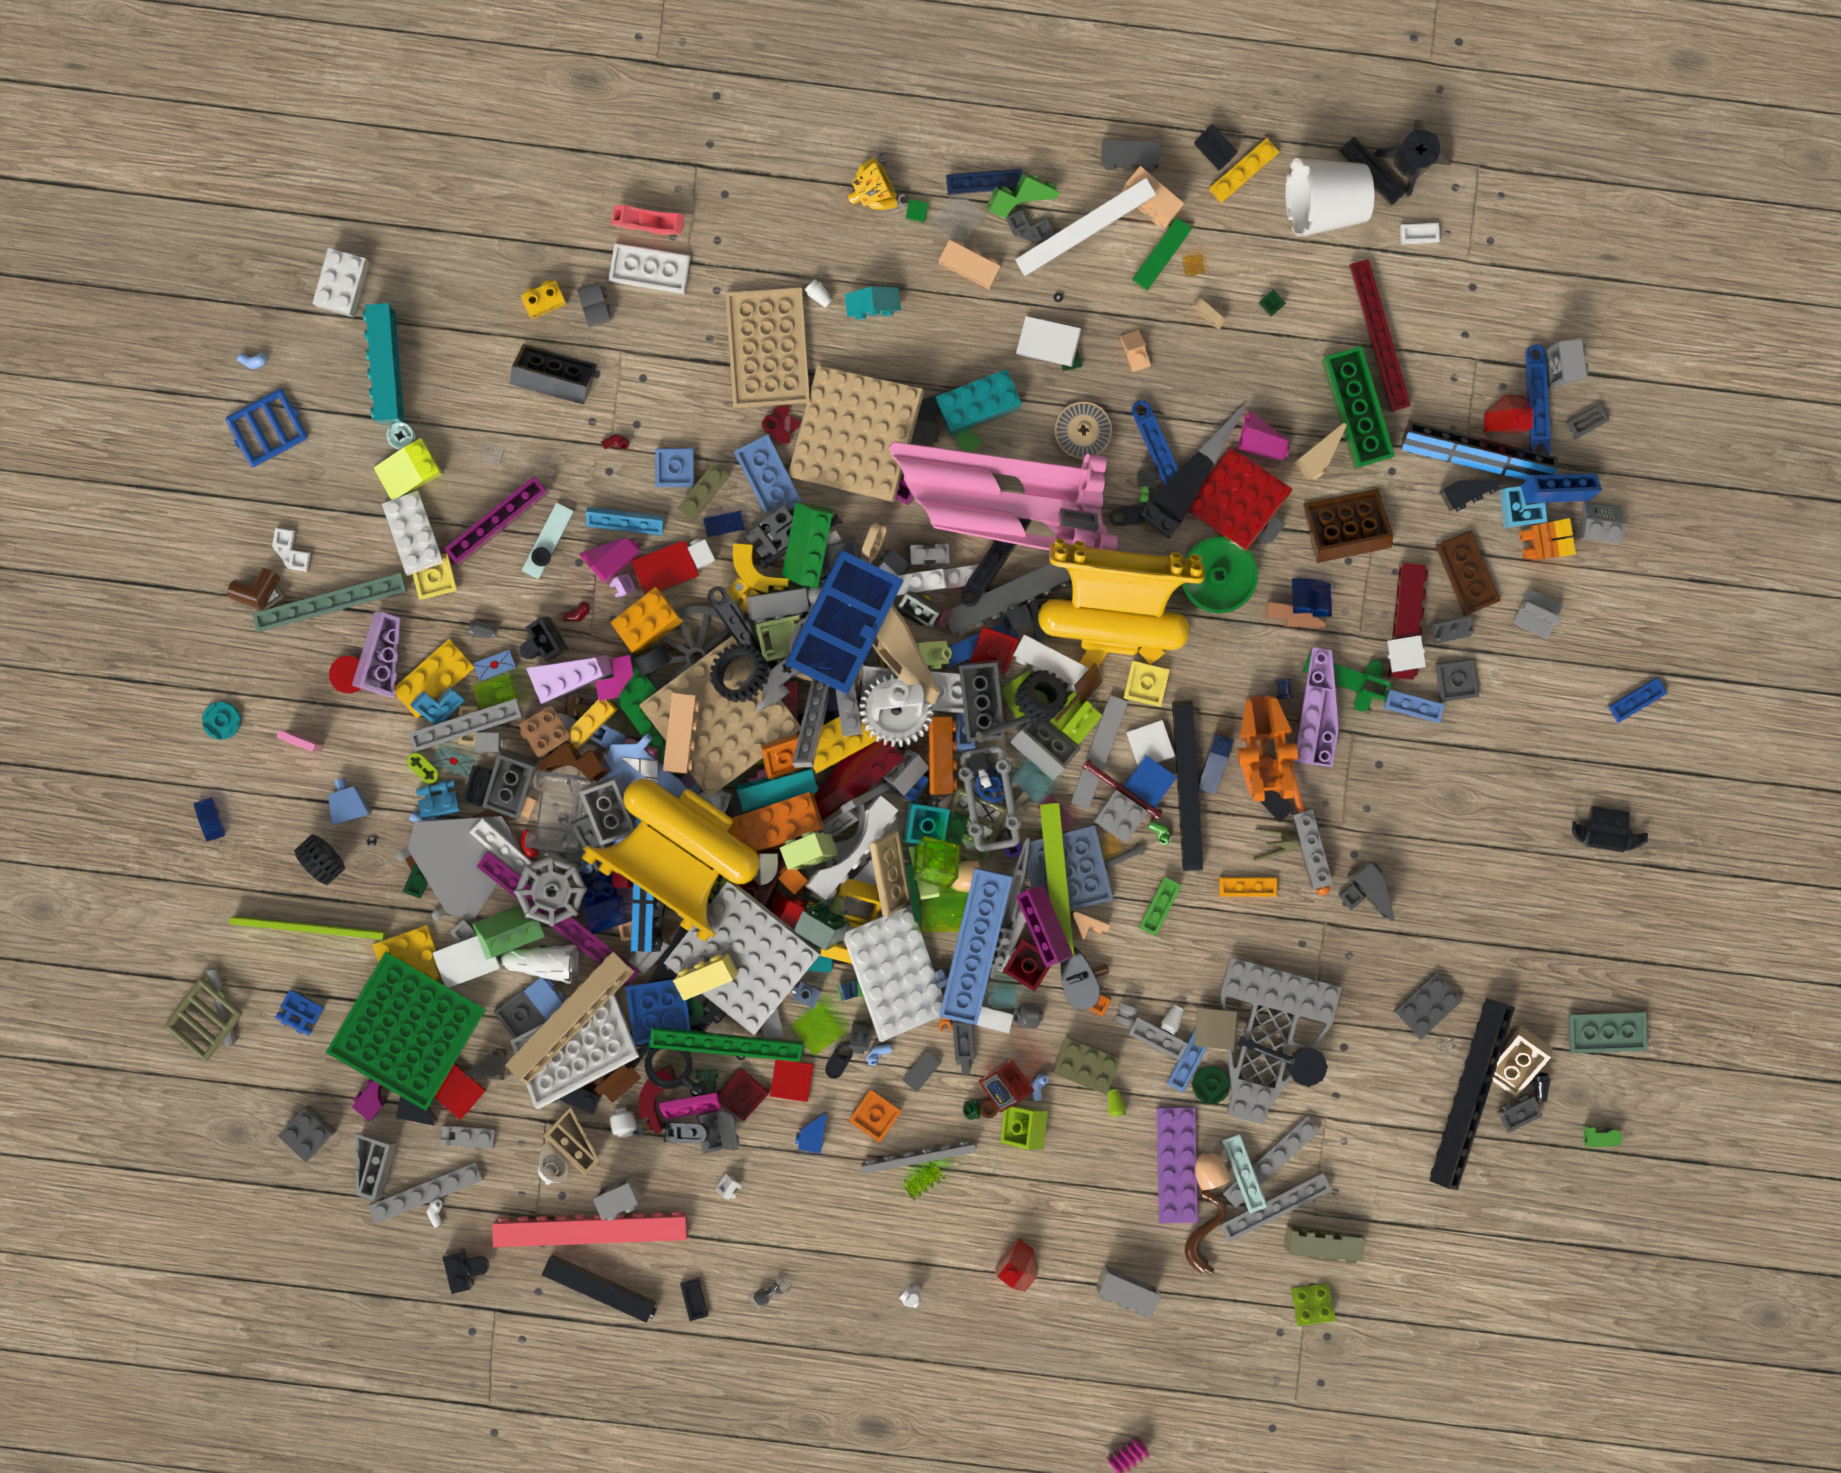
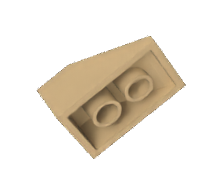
[1294,423,1347,480]
[1492,1026,1553,1097]

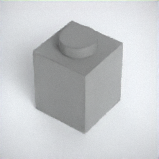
[475,732,505,752]

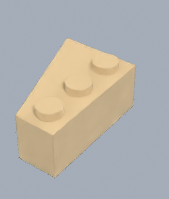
[542,1107,599,1175]

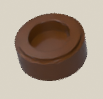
[979,1098,998,1119]

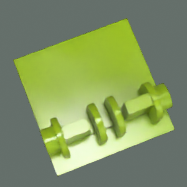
[1291,1283,1336,1327]

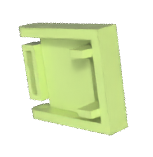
[755,615,809,662]

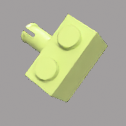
[916,641,952,669]

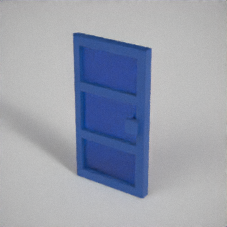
[785,550,904,695]

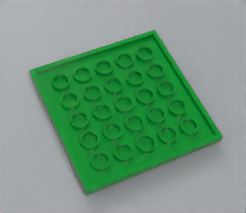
[325,951,487,1111]

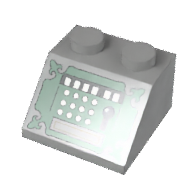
[1579,501,1625,544]

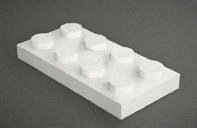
[382,491,444,576]

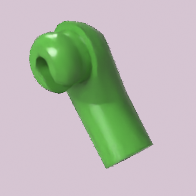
[1148,820,1171,845]

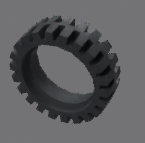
[710,643,769,703]

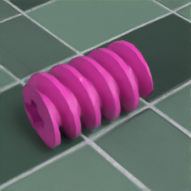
[1106,1435,1150,1473]

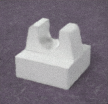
[715,1173,742,1200]

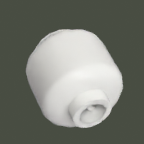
[610,1108,637,1138]

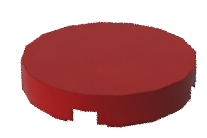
[329,656,361,694]

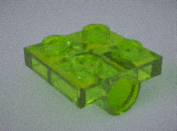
[472,674,522,710]

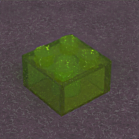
[913,836,959,889]

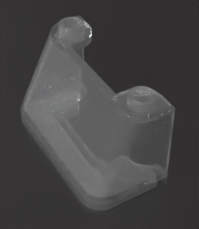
[525,771,593,854]

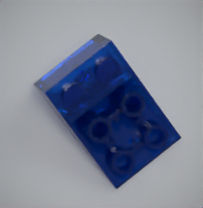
[580,869,629,934]

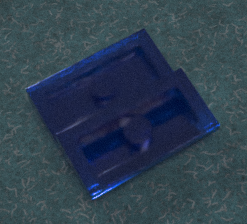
[1292,578,1332,617]

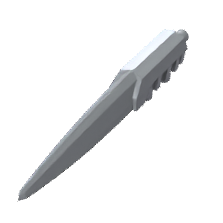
[989,837,1030,978]

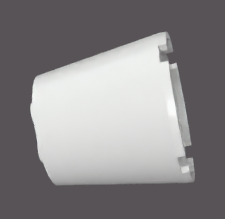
[1285,158,1374,237]

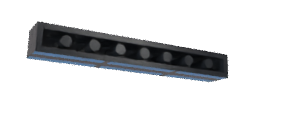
[1401,421,1558,481]
[631,817,664,952]

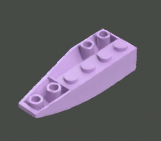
[1294,647,1339,767]

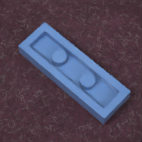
[1383,690,1445,723]

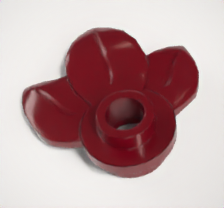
[762,406,800,444]

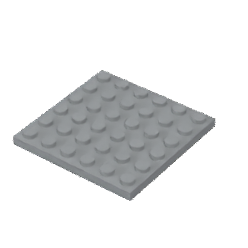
[664,881,821,1035]

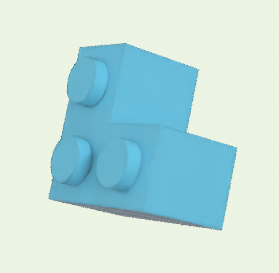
[1499,486,1547,528]

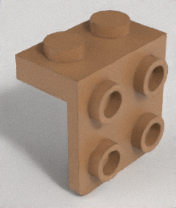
[519,706,570,758]

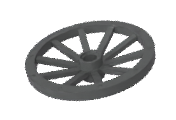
[647,606,730,691]

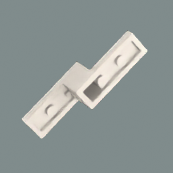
[886,564,979,596]

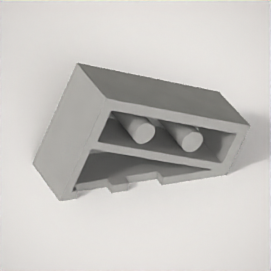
[354,1131,398,1201]

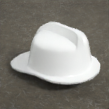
[538,1141,569,1185]

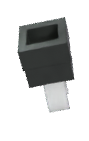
[967,752,991,788]

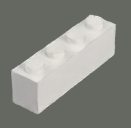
[1013,635,1089,692]

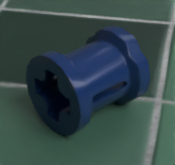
[1275,678,1294,699]

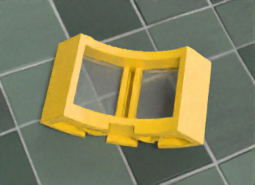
[819,878,881,964]

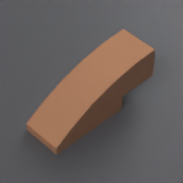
[1266,602,1326,628]

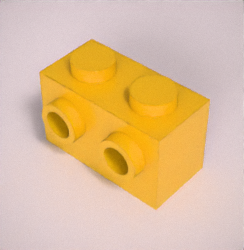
[520,280,567,319]

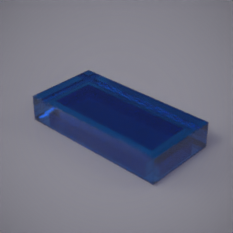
[703,511,745,538]

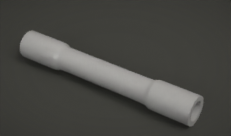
[206,968,236,1046]

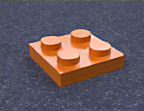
[761,734,805,780]
[848,1089,902,1143]

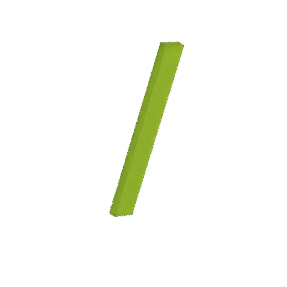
[1040,803,1074,955]
[229,916,387,940]

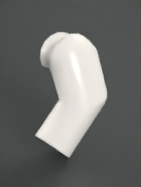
[427,1199,443,1228]

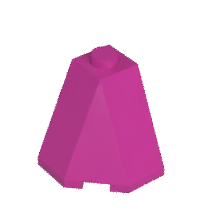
[1237,411,1290,461]
[579,538,641,584]

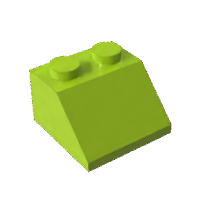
[1000,1105,1048,1150]

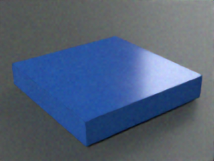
[1123,755,1177,808]

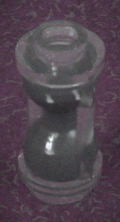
[749,1274,791,1310]

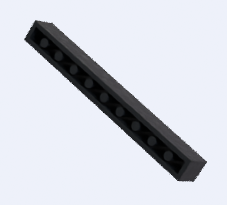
[1429,998,1515,1190]

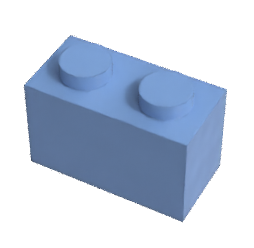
[524,977,567,1021]

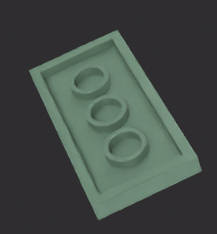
[1568,1012,1648,1053]

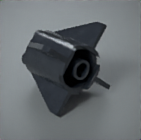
[1374,119,1452,197]

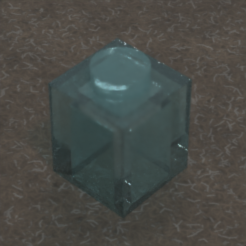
[988,987,1015,1008]

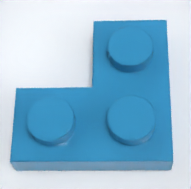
[410,687,465,725]

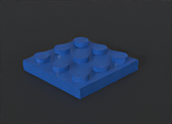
[625,979,691,1044]

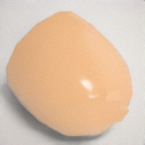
[947,861,981,893]
[1195,1153,1230,1190]

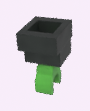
[1137,470,1157,503]

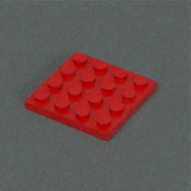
[1188,448,1293,551]

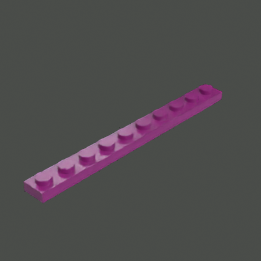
[476,851,639,986]

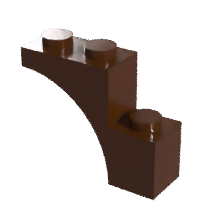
[537,743,612,782]

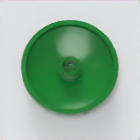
[1182,537,1258,614]

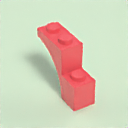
[611,205,684,235]

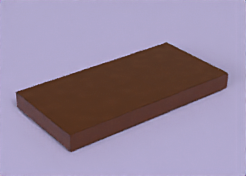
[1435,530,1500,616]

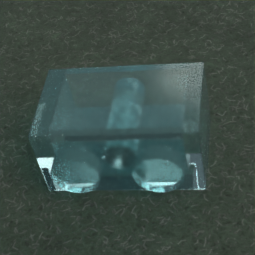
[1010,762,1055,805]

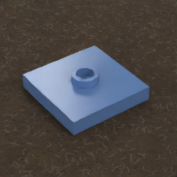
[655,448,694,487]

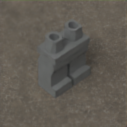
[745,500,793,557]

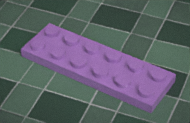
[1156,1106,1198,1223]

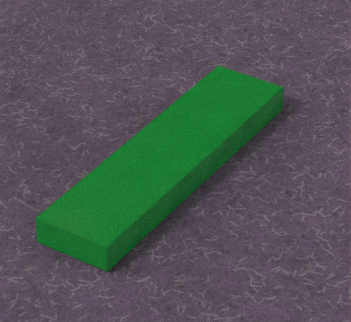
[1132,217,1192,291]

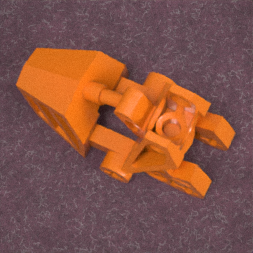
[1237,695,1298,802]

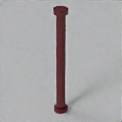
[1082,759,1163,820]

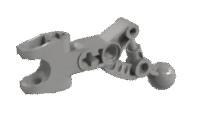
[738,584,832,712]

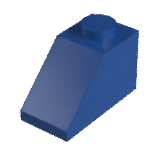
[795,1112,827,1153]

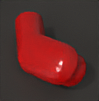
[520,830,538,858]

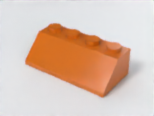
[929,717,957,794]

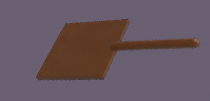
[1055,663,1102,722]

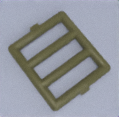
[935,787,1008,867]
[165,978,243,1062]

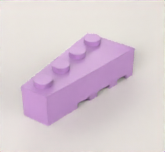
[352,612,400,697]
[526,655,613,704]

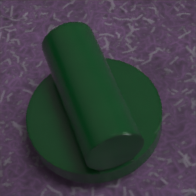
[963,1099,980,1120]

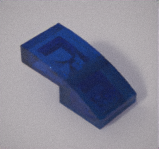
[194,797,226,842]

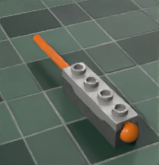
[1291,768,1333,895]

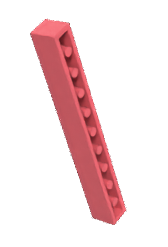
[492,1211,688,1247]

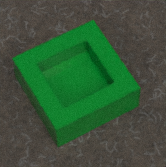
[905,199,928,223]

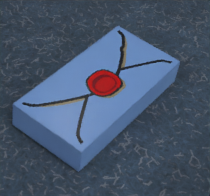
[473,650,517,681]

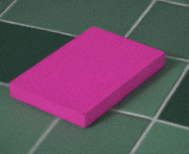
[659,1093,722,1120]

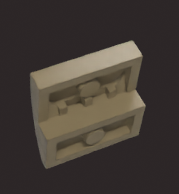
[1194,1007,1237,1050]

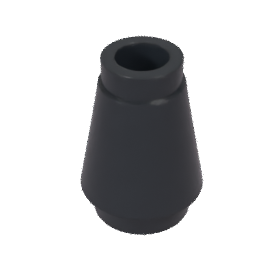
[1532,1072,1551,1102]

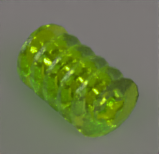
[903,1161,946,1201]

